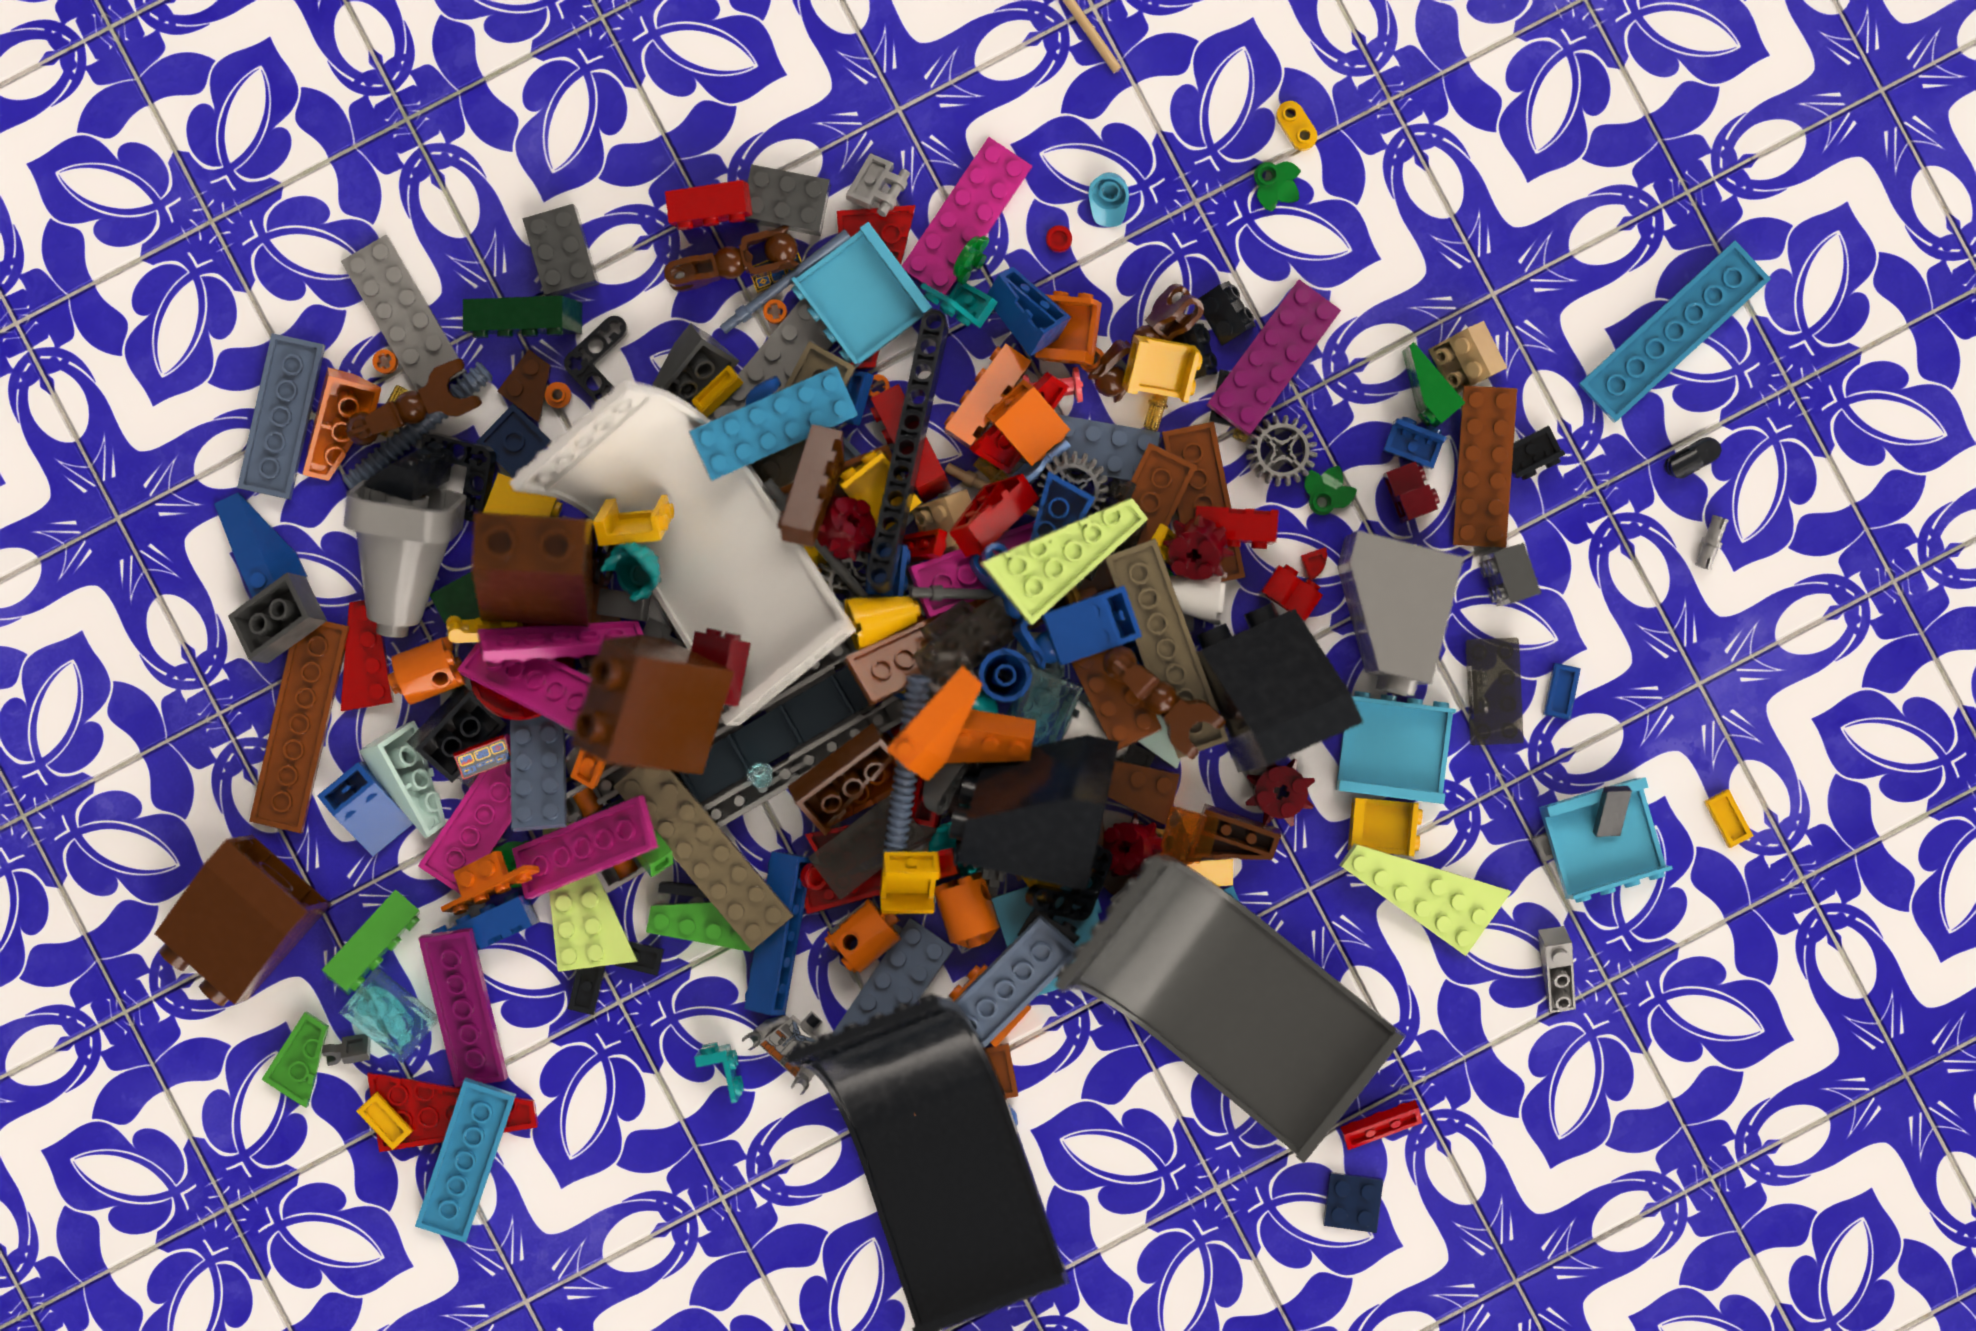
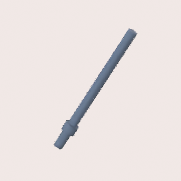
[720,229,851,334]

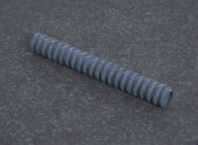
[342,362,493,489]
[883,674,931,853]

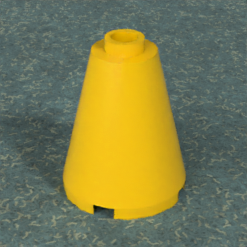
[844,596,921,651]

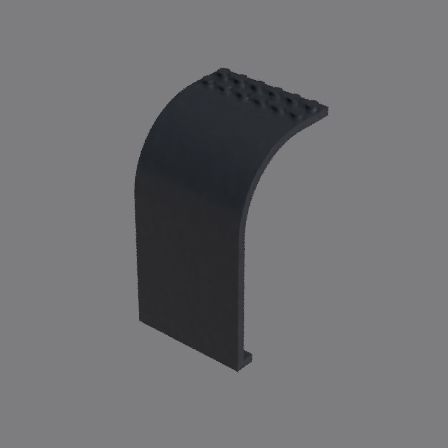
[785,993,1070,1331]

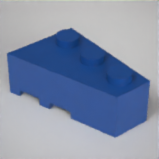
[987,267,1071,356]

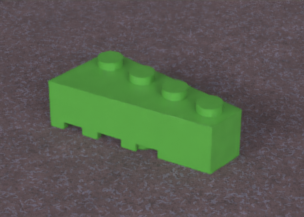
[322,889,420,996]
[646,901,752,952]

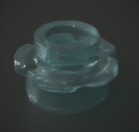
[747,762,773,788]

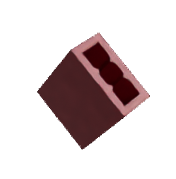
[691,628,751,706]

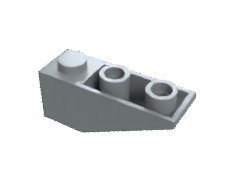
[1538,926,1576,1013]

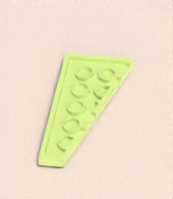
[980,498,1148,625]
[542,821,639,972]
[1339,843,1512,956]

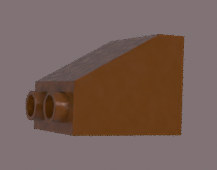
[472,512,597,627]
[571,635,734,774]
[154,835,332,1007]

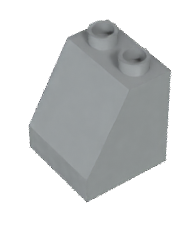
[1337,531,1464,697]

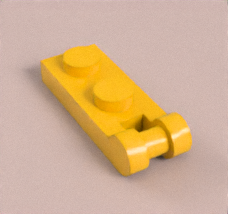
[446,616,523,643]

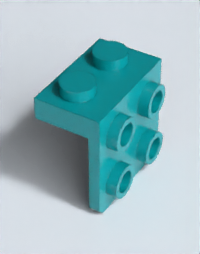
[920,282,998,328]
[694,1042,744,1103]

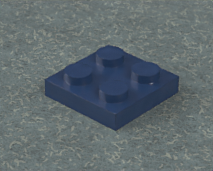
[476,404,552,478]
[1323,1172,1384,1233]

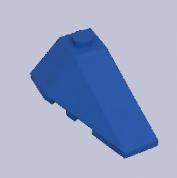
[214,493,308,598]

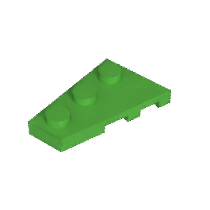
[261,1011,329,1108]

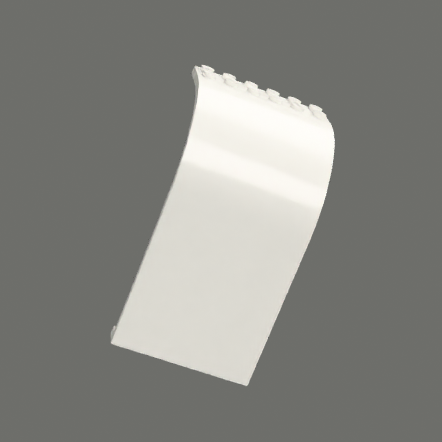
[509,381,856,725]

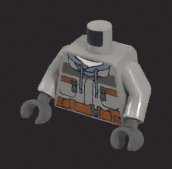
[742,1011,823,1095]

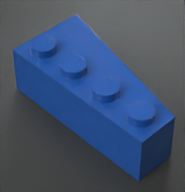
[1030,472,1095,541]
[431,891,540,950]

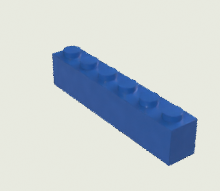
[744,851,812,1015]

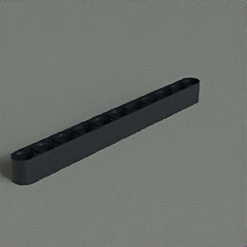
[866,309,949,593]

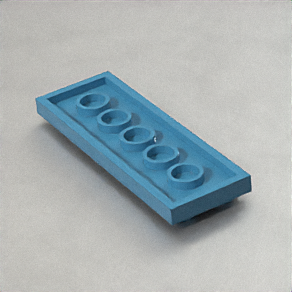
[688,366,858,481]
[415,1077,516,1243]

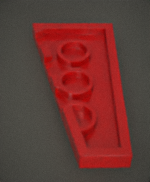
[340,600,395,712]

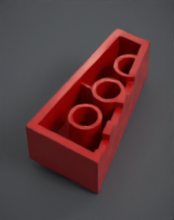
[870,384,952,503]

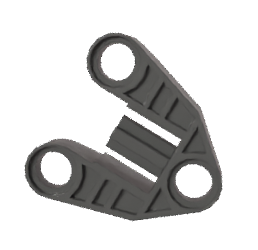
[923,762,983,818]

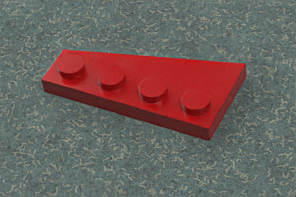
[969,372,1069,474]

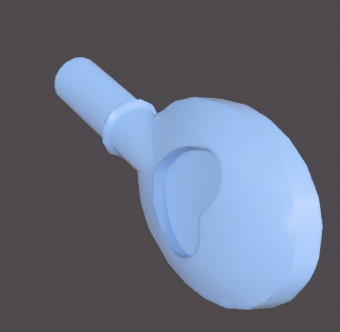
[1010,438,1071,484]

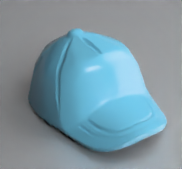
[1088,172,1129,227]

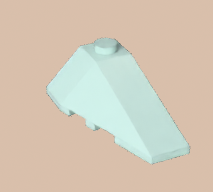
[359,720,446,838]

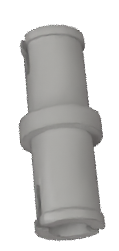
[1695,515,1729,570]

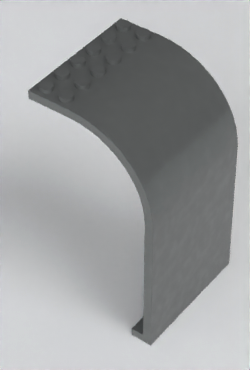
[1054,855,1406,1163]

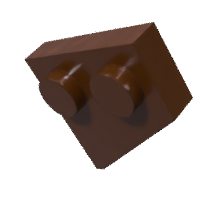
[497,350,551,423]

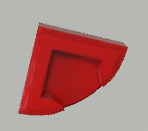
[1300,547,1327,580]

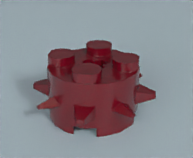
[816,496,876,561]
[1162,515,1234,580]
[1245,758,1315,827]
[1103,813,1164,880]

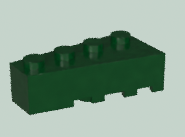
[463,296,582,338]

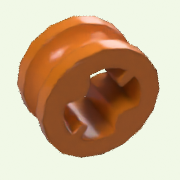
[763,299,788,324]
[372,349,398,374]
[869,374,890,397]

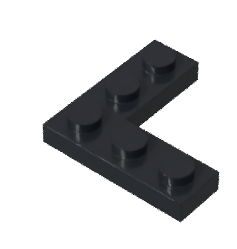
[568,940,665,1015]

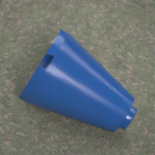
[978,648,1032,702]

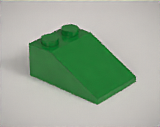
[1402,342,1466,428]

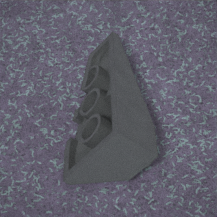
[652,323,739,403]

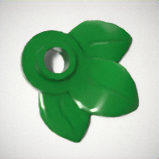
[1254,161,1301,212]
[1304,466,1357,515]

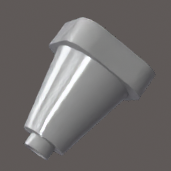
[343,480,466,638]

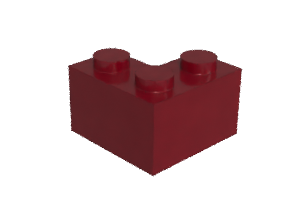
[1383,461,1440,524]

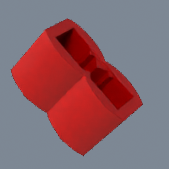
[1260,564,1323,621]

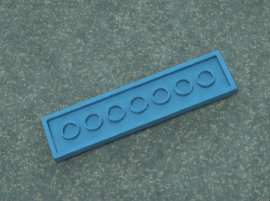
[1578,240,1771,423]

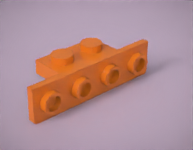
[441,851,540,915]

